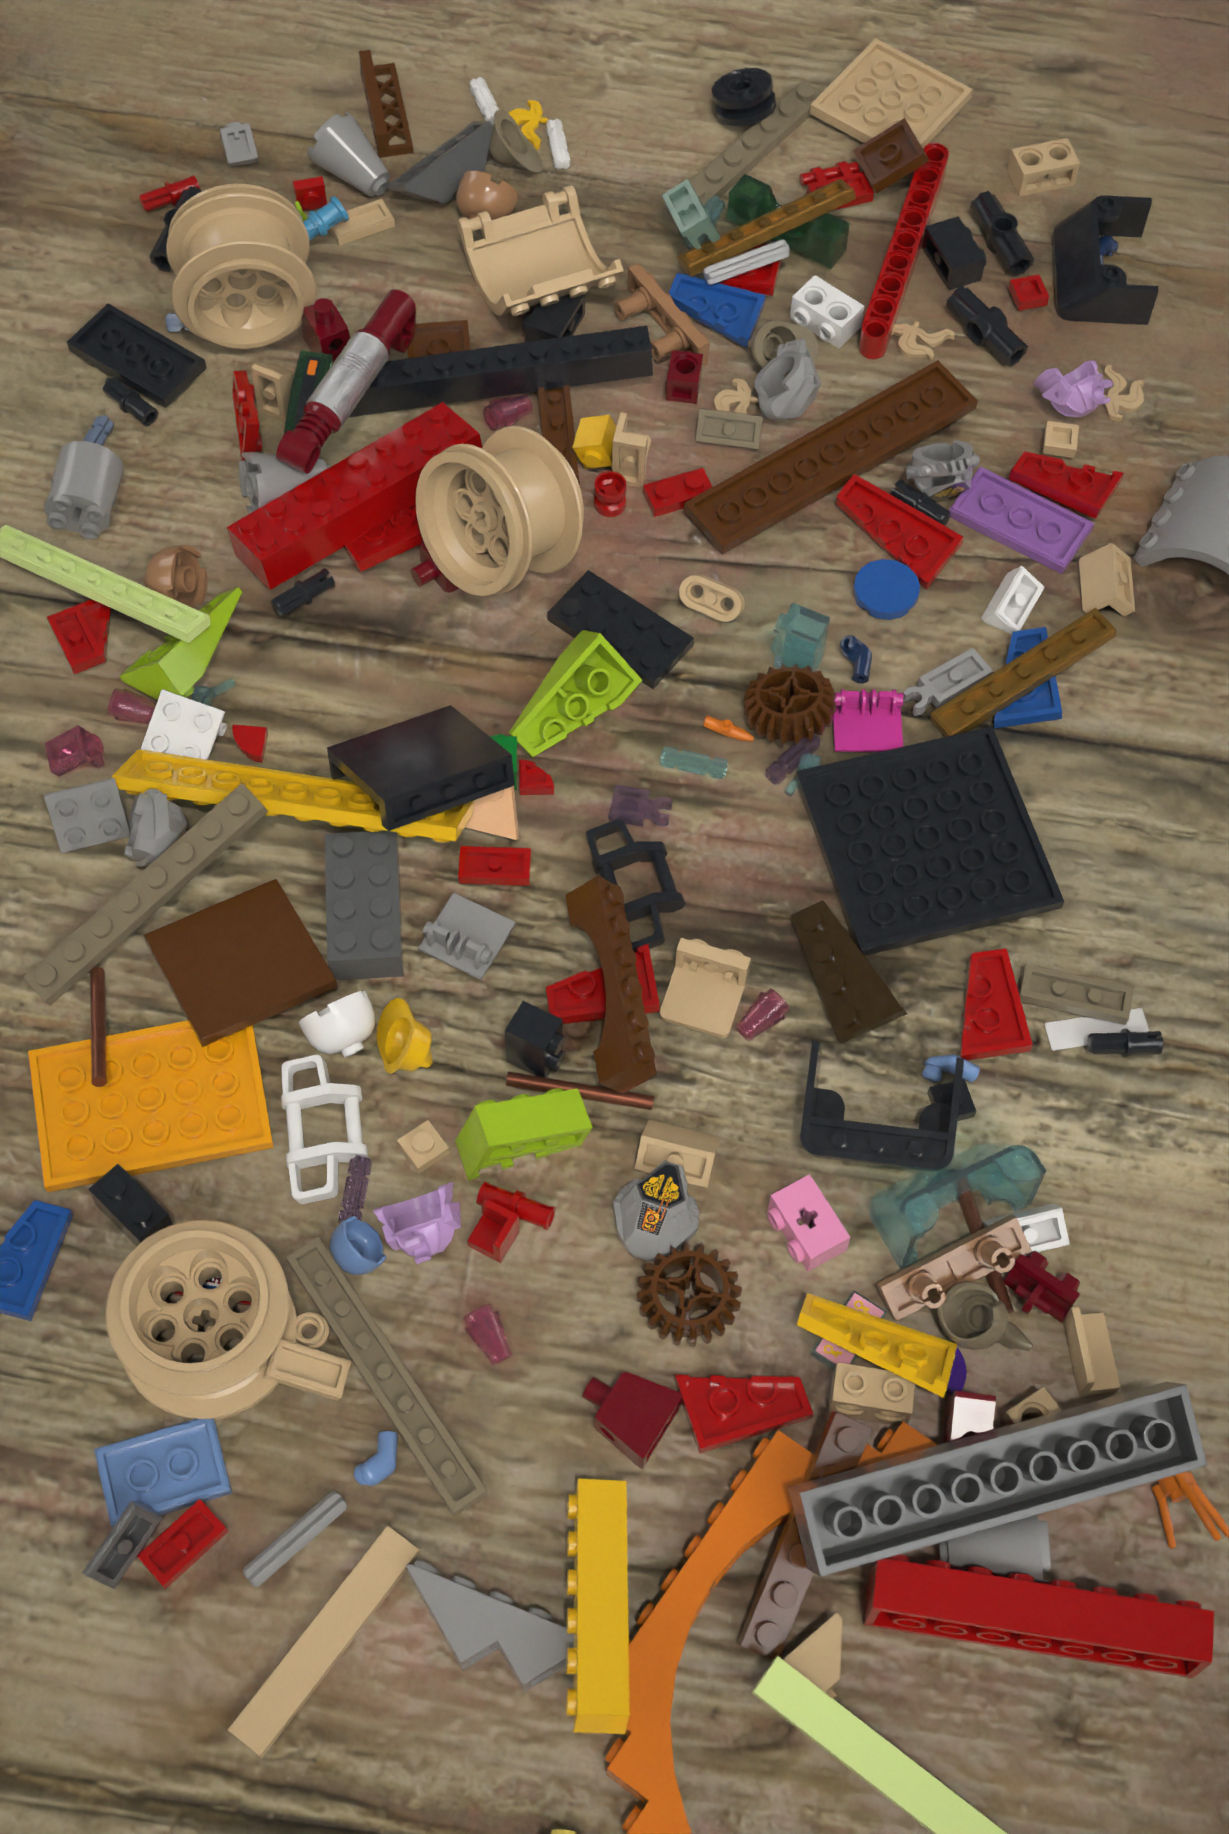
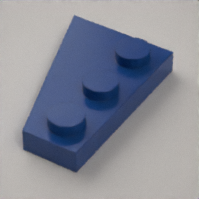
[669,273,766,349]
[994,627,1062,729]
[0,1200,73,1321]

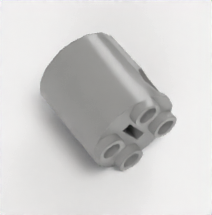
[44,441,124,539]

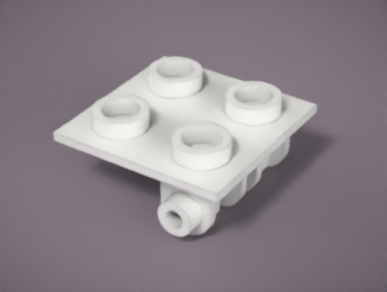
[141,690,227,760]

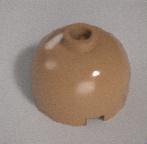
[456,171,519,220]
[144,545,207,608]

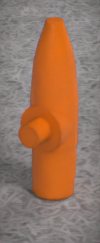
[703,715,754,742]

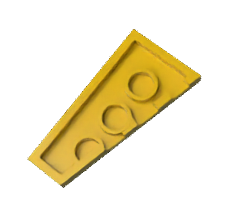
[797,1293,957,1398]

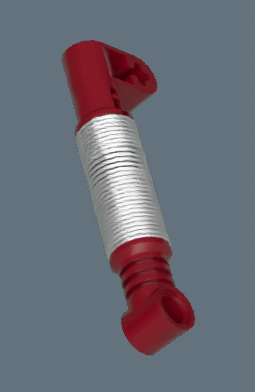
[276,289,416,474]

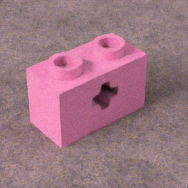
[767,1174,850,1272]

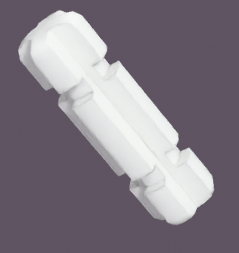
[470,77,500,125]
[546,119,570,170]

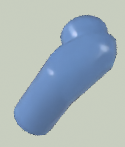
[922,1054,980,1083]
[354,1431,398,1486]

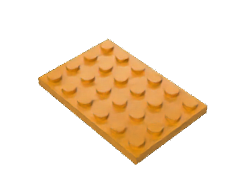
[28,1020,274,1193]

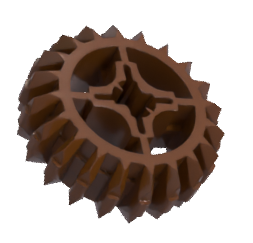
[744,662,836,746]
[637,1241,742,1348]

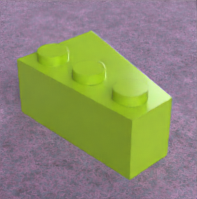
[455,1088,593,1181]

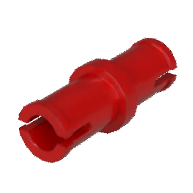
[476,1181,556,1230]

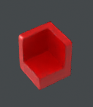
[467,1199,520,1263]

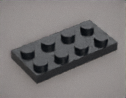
[67,303,206,408]
[547,570,694,689]

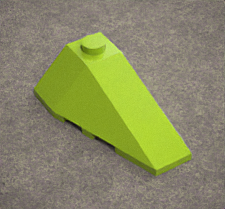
[119,587,242,700]
[508,630,642,757]

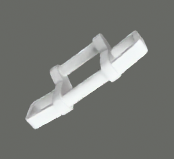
[281,1055,368,1204]

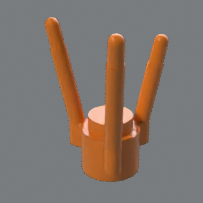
[1151,1471,1229,1549]

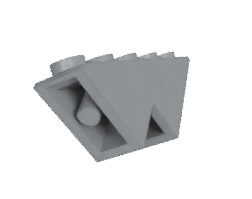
[406,1560,574,1693]

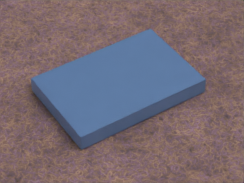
[94,1418,232,1528]

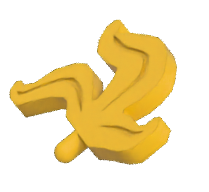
[508,100,549,150]

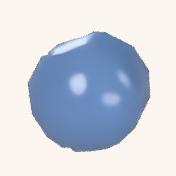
[329,1216,386,1275]

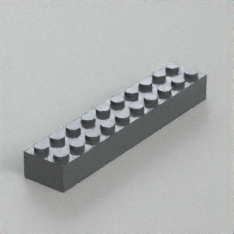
[788,1381,1208,1577]

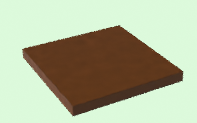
[144,879,337,1047]

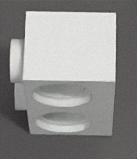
[790,275,864,349]

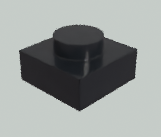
[927,1078,977,1121]

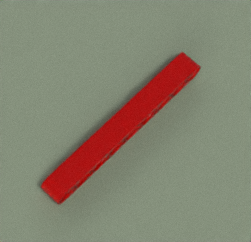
[859,143,949,359]

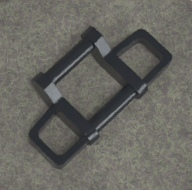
[586,819,686,953]

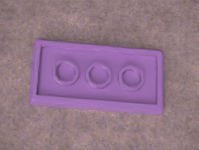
[949,466,1094,574]

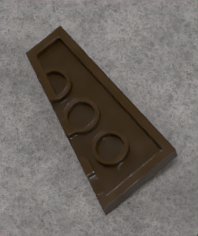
[791,900,908,1044]

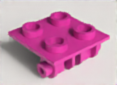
[833,689,903,752]

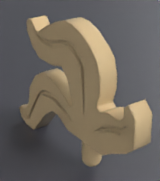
[892,321,955,361]
[1103,365,1144,422]
[714,378,759,414]

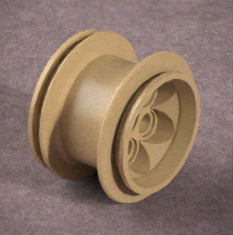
[166,184,317,349]
[416,426,584,596]
[105,1220,297,1420]

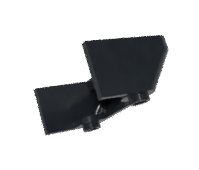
[1052,196,1159,325]
[800,1041,964,1172]

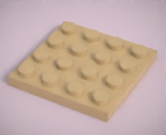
[809,38,973,148]

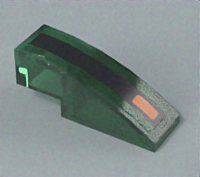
[284,350,333,434]

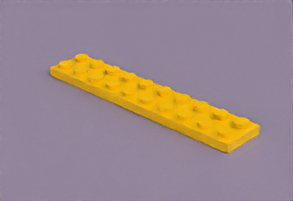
[112,749,474,843]

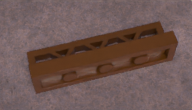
[358,50,414,158]

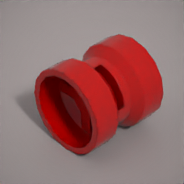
[594,471,627,517]

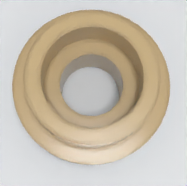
[295,1312,329,1350]

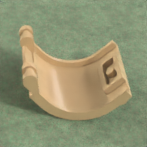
[457,185,624,316]

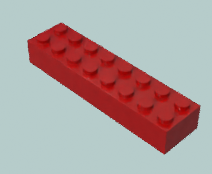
[227,402,483,590]
[863,1554,1214,1678]

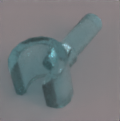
[191,679,236,706]
[784,753,821,797]

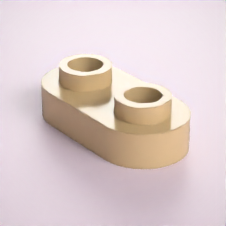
[679,574,745,622]

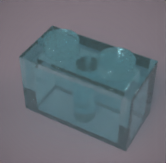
[771,603,830,672]

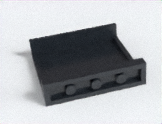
[327,705,515,831]

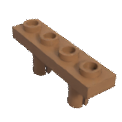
[614,263,710,367]
[876,1214,1032,1321]

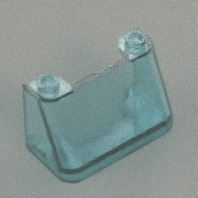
[869,1143,1046,1269]

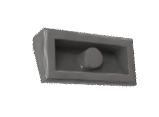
[82,1501,162,1589]

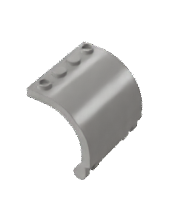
[1133,456,1229,574]

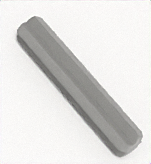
[703,239,790,285]
[242,1491,347,1587]

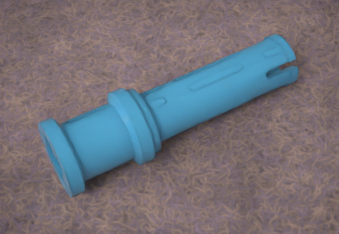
[303,196,349,241]

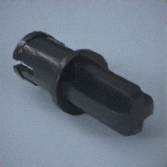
[102,377,158,426]
[890,479,951,525]
[271,568,335,616]
[1087,1029,1163,1058]

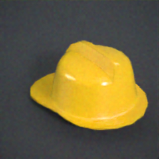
[376,998,433,1074]

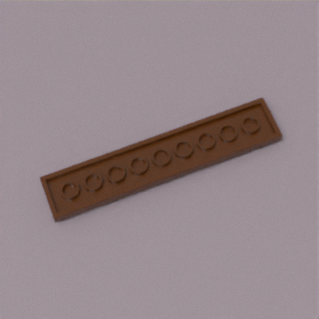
[684,360,978,555]

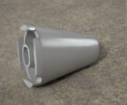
[308,112,390,197]
[239,452,331,514]
[940,1512,1052,1585]

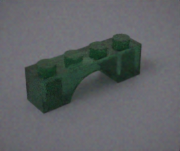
[727,174,850,269]

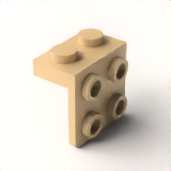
[660,938,751,1038]

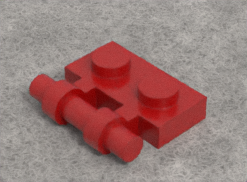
[799,161,874,211]

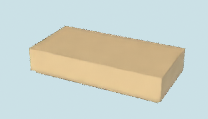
[330,199,395,246]
[263,1339,351,1401]

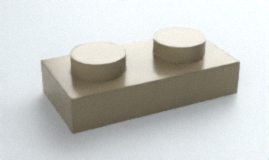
[695,408,763,449]

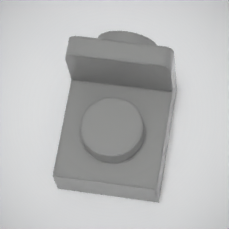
[220,122,258,168]

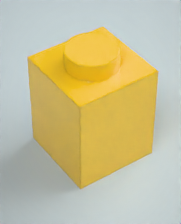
[572,415,617,469]

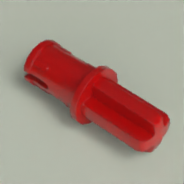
[139,175,201,211]

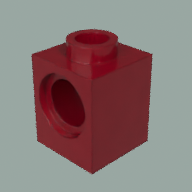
[666,350,703,404]

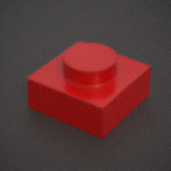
[293,176,327,211]
[1009,274,1049,311]

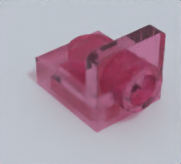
[45,725,105,777]

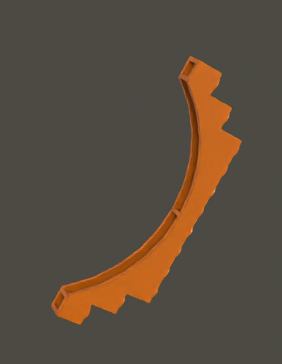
[604,1421,937,1834]

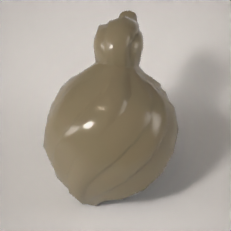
[937,1281,1033,1351]

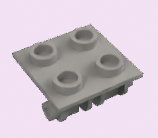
[44,778,130,853]
[418,893,516,980]

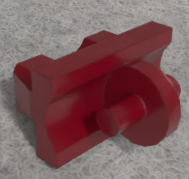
[1004,1251,1080,1323]

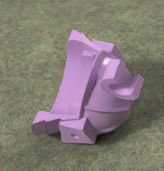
[1033,360,1113,417]
[373,1182,461,1264]

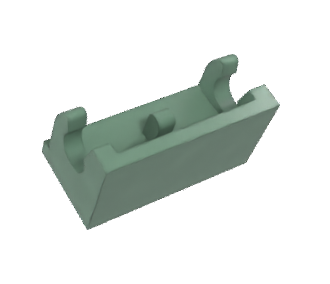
[662,179,721,249]

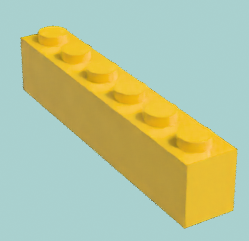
[566,1479,630,1734]

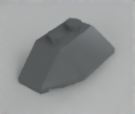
[388,121,493,204]

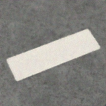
[1044,1008,1149,1051]

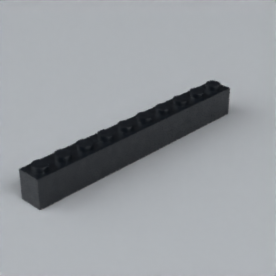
[349,326,653,417]

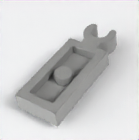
[903,648,993,716]

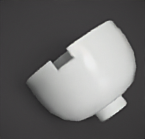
[298,991,375,1058]

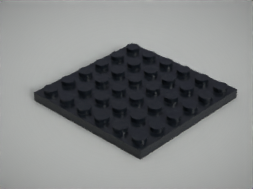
[795,726,1064,956]

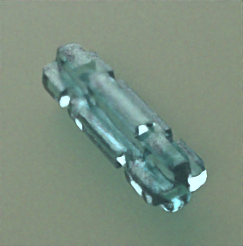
[660,746,728,779]

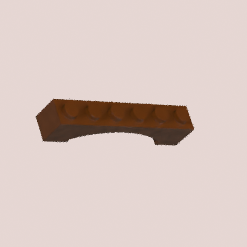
[565,876,657,1093]

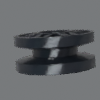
[711,68,777,126]

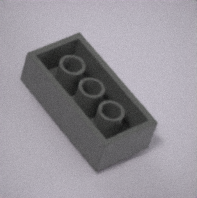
[325,831,404,981]

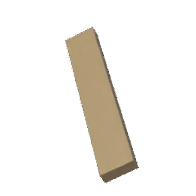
[228,1525,420,1759]

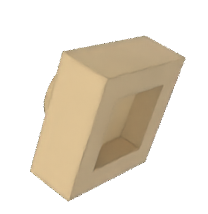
[1042,421,1079,458]
[397,1120,450,1174]

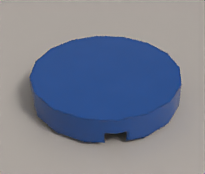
[853,559,920,620]

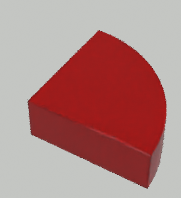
[232,724,268,763]
[519,759,554,795]

